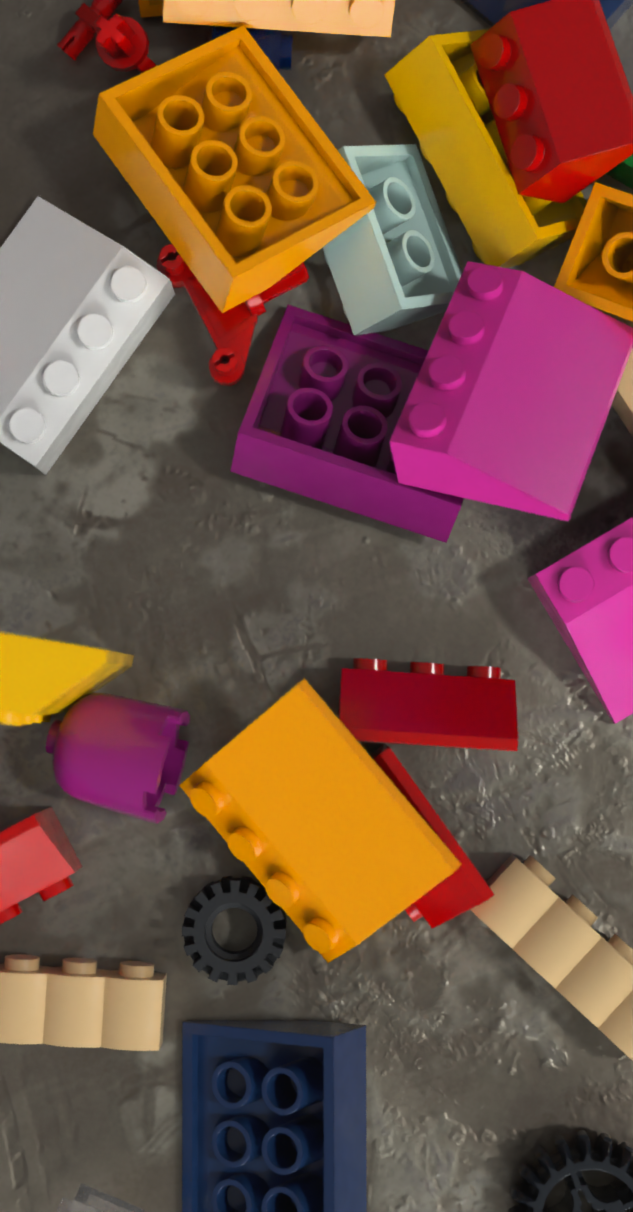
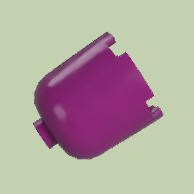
[46,693,190,824]

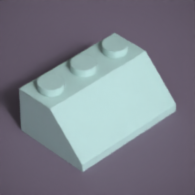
[323,144,462,336]

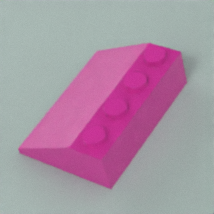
[389,261,633,521]
[527,516,633,724]

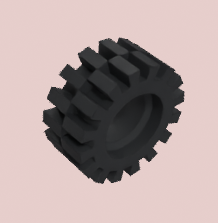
[182,876,286,985]

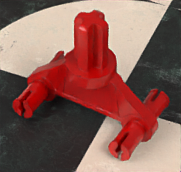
[56,0,157,73]
[156,244,309,386]

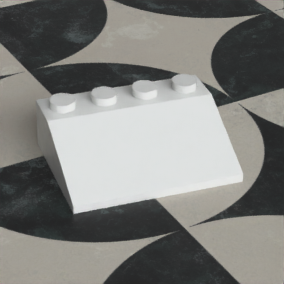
[0,196,175,475]

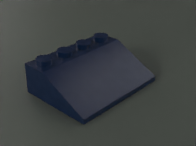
[182,1020,367,1212]

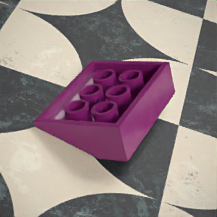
[230,304,464,543]

